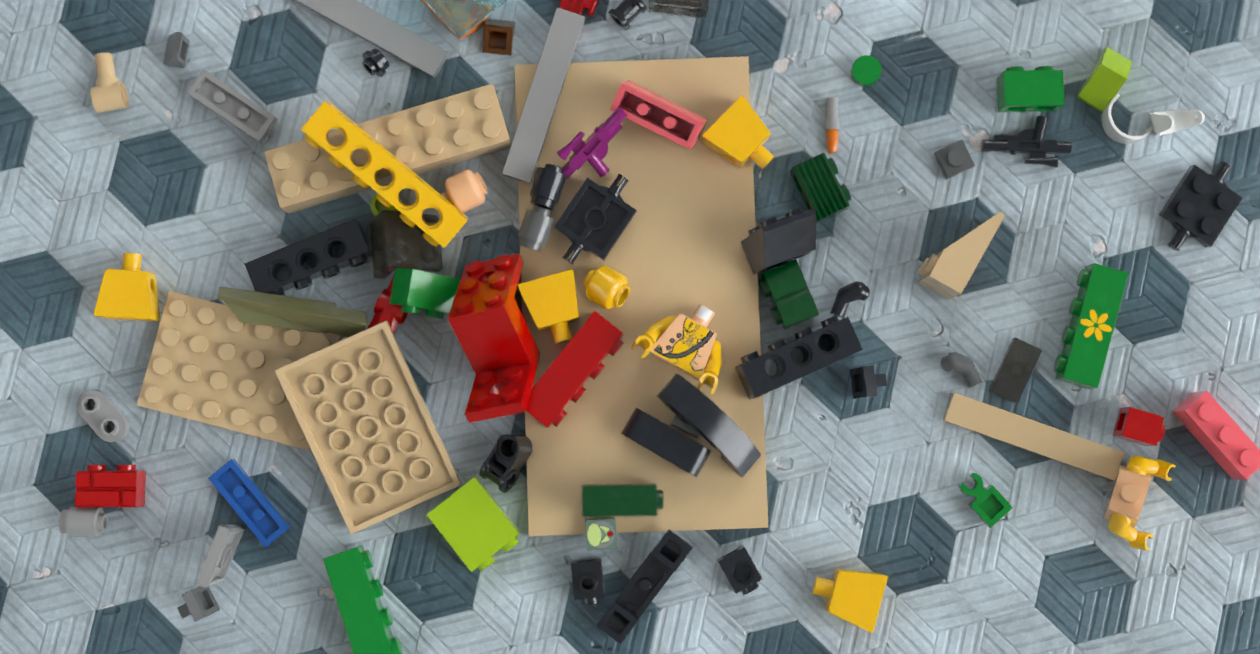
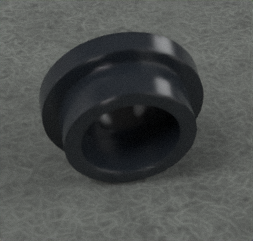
[362,49,389,77]

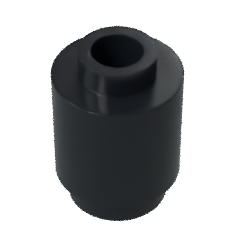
[530,164,566,210]

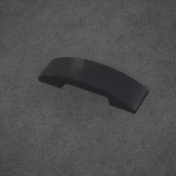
[657,374,761,477]
[596,529,693,644]

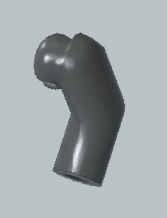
[941,352,982,388]

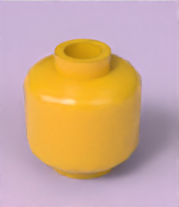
[584,265,630,310]

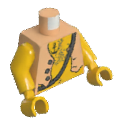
[631,305,722,395]
[1103,456,1176,551]

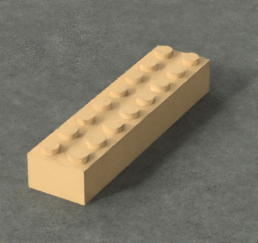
[264,83,512,214]

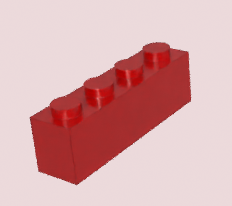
[526,311,624,428]

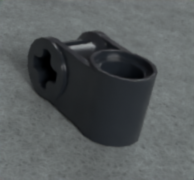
[479,435,532,493]

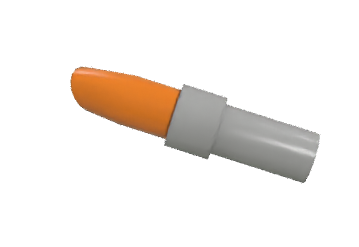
[825,97,840,154]

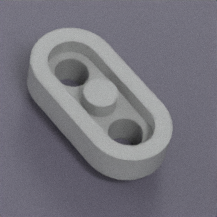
[77,390,129,442]

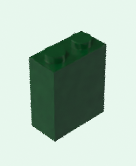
[582,483,663,517]

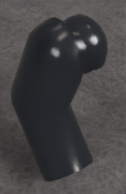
[830,281,870,318]

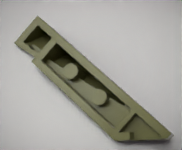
[217,286,367,338]

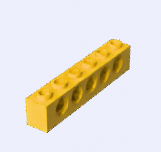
[301,100,468,248]

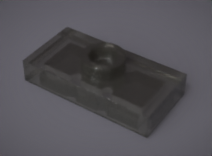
[988,337,1042,404]

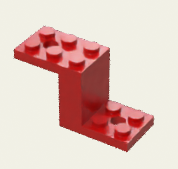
[448,253,540,423]

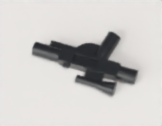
[981,116,1072,168]

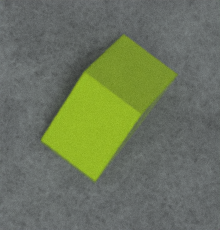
[1077,47,1132,112]

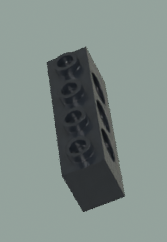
[244,218,374,296]
[735,315,863,399]

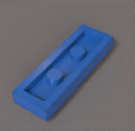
[208,459,291,548]

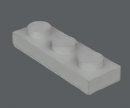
[187,69,278,143]

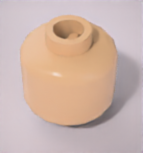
[442,169,488,213]

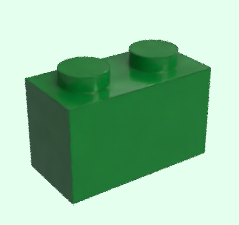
[997,66,1064,112]
[390,268,461,319]

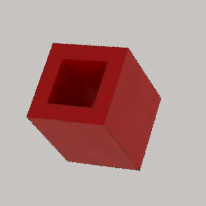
[1113,407,1165,446]

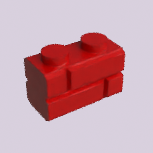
[75,465,146,507]

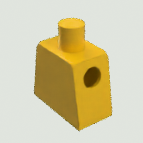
[701,95,774,170]
[94,253,160,322]
[518,269,579,344]
[812,569,888,633]

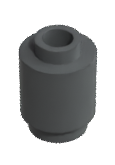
[518,206,554,252]

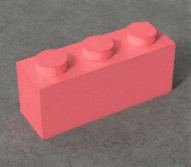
[610,80,708,150]
[1172,391,1260,480]

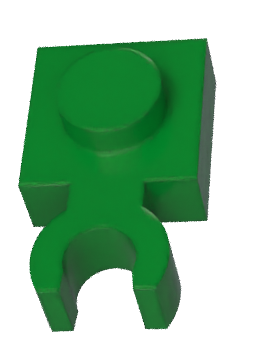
[958,473,1013,528]

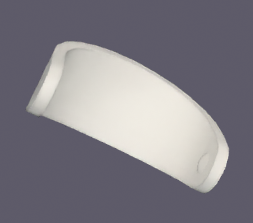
[1101,93,1154,144]
[1149,110,1205,136]

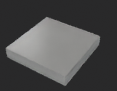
[196,523,245,588]

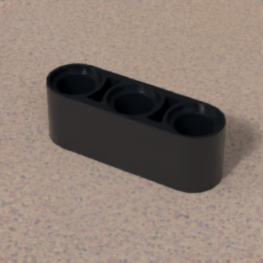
[621,408,711,477]

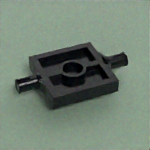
[1159,162,1242,251]
[554,174,637,265]

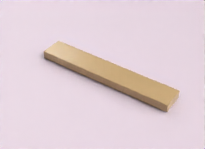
[943,393,1124,481]

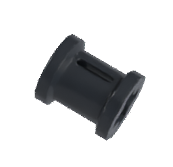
[608,0,647,31]

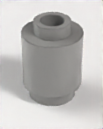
[59,506,108,538]

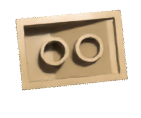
[918,212,1005,300]

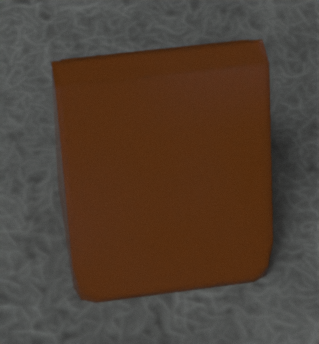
[482,19,515,56]

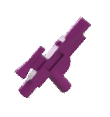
[557,107,627,179]

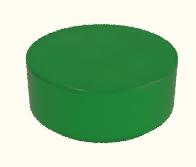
[851,55,881,87]

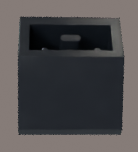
[741,208,816,274]

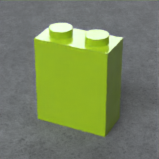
[427,477,521,572]

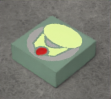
[585,518,617,551]

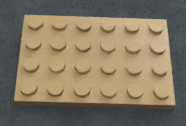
[137,291,342,450]
[274,320,462,534]

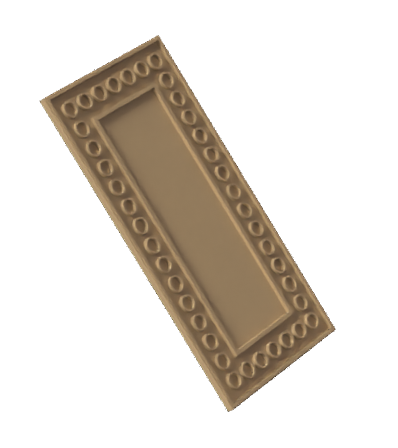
[515,56,769,536]

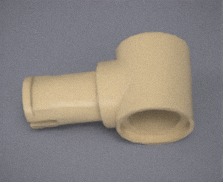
[90,53,129,113]

